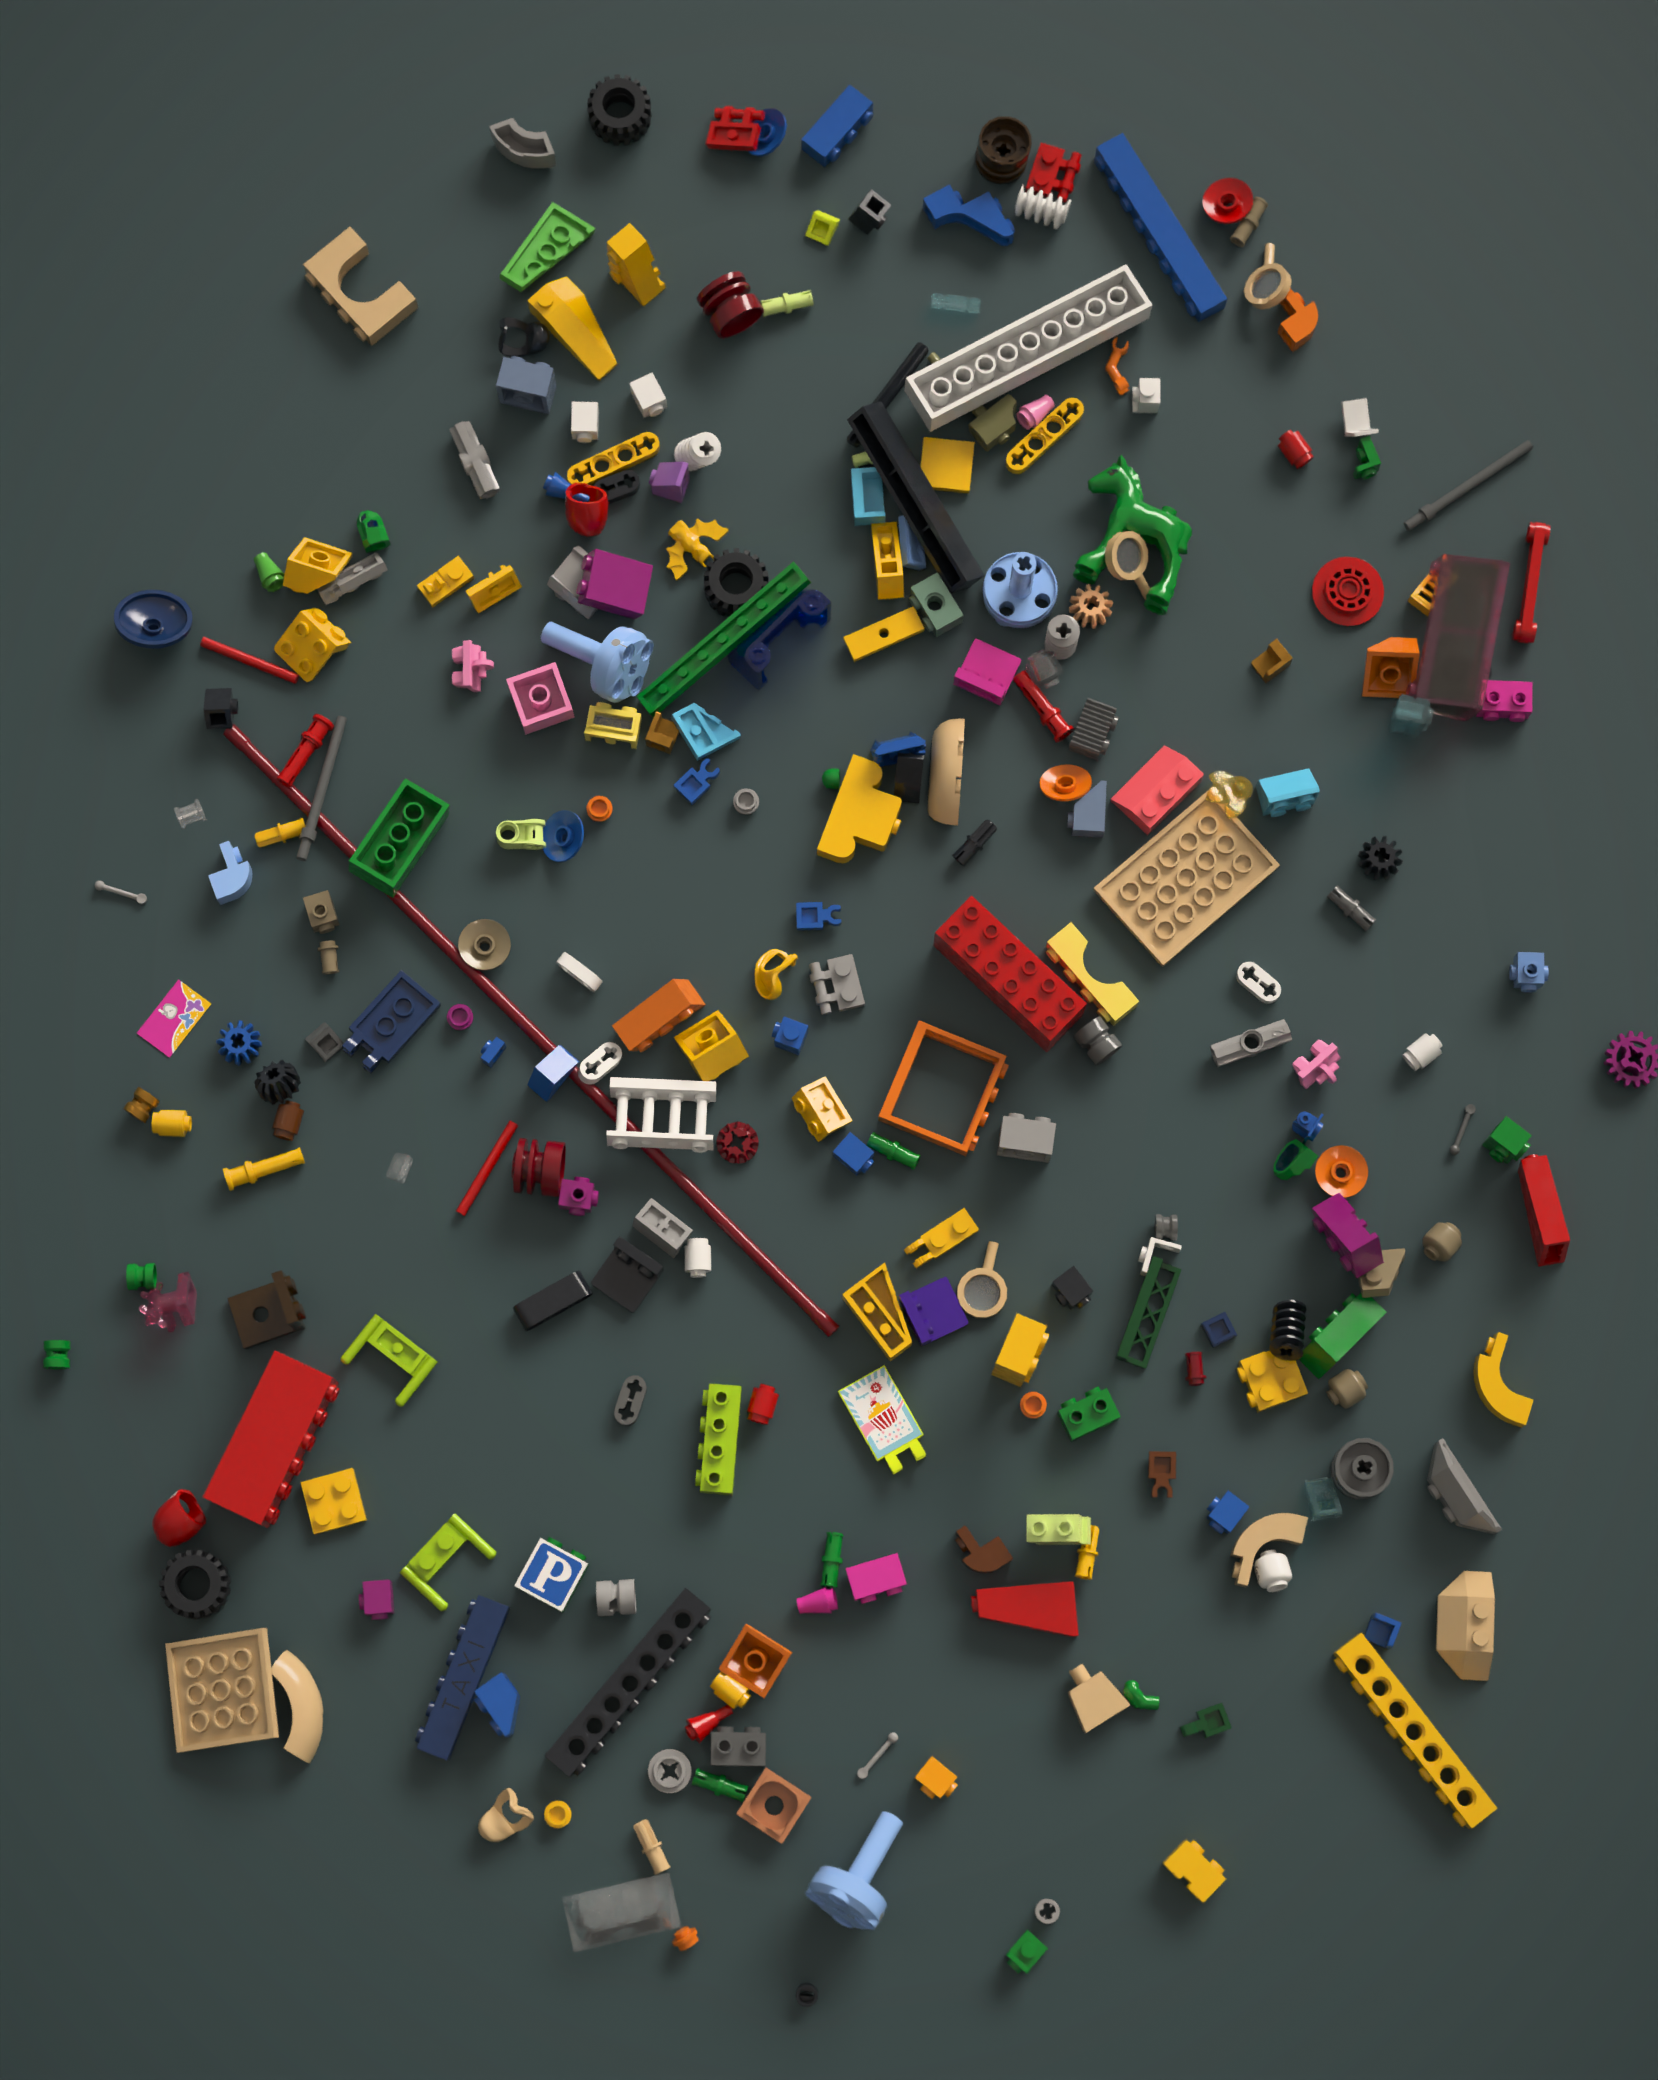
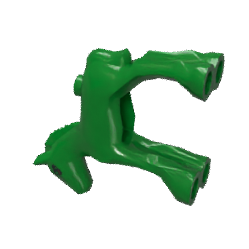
[1073,455,1192,615]

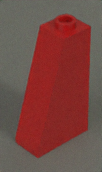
[1518,1154,1570,1267]
[971,1581,1079,1637]

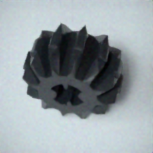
[1358,836,1403,880]
[254,1059,301,1105]

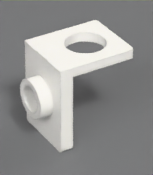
[1341,398,1379,437]
[1138,1237,1182,1276]

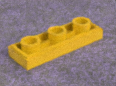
[843,606,924,662]

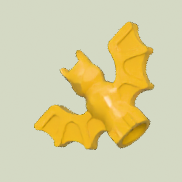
[666,519,729,581]

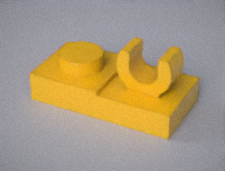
[417,556,474,608]
[466,565,522,614]

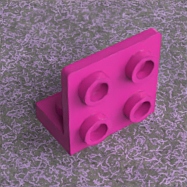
[953,639,1021,706]

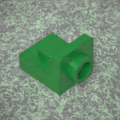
[1353,436,1381,480]
[1005,1930,1048,1974]

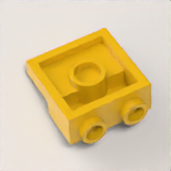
[1236,1350,1308,1413]

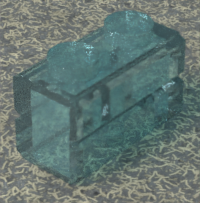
[1389,694,1434,738]

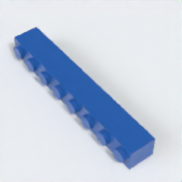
[1094,133,1227,322]

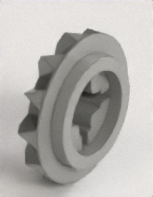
[648,1749,691,1793]

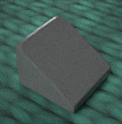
[305,1022,344,1062]

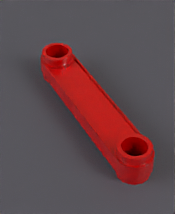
[1512,522,1551,644]

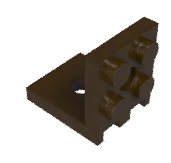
[227,1270,307,1349]

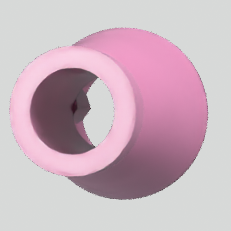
[1016,395,1055,430]

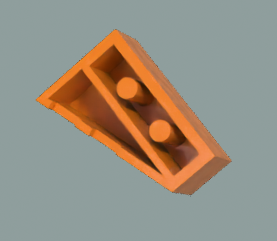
[612,979,706,1052]

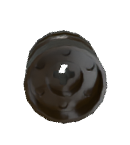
[975,116,1032,184]

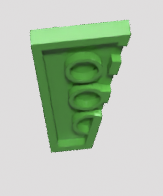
[499,202,596,292]

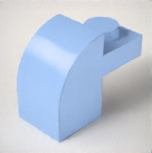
[208,841,253,905]

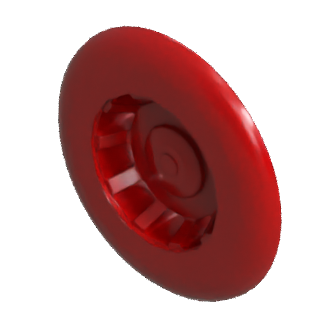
[1312,557,1384,626]

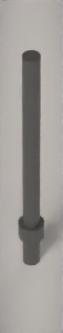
[1404,440,1533,531]
[296,716,347,861]

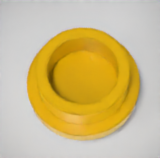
[544,1801,572,1828]

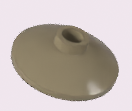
[458,919,511,971]

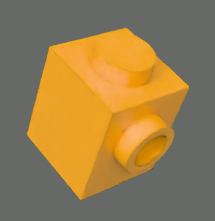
[915,1756,958,1799]

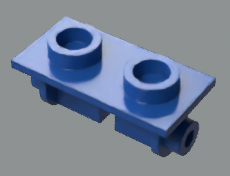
[1292,1112,1324,1144]

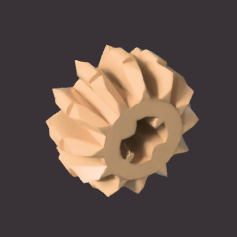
[1069,584,1113,629]

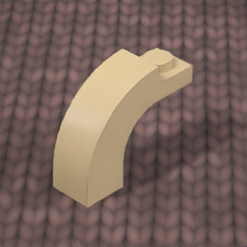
[1230,1513,1308,1587]

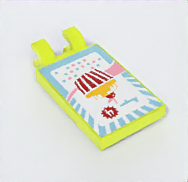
[838,1365,926,1475]

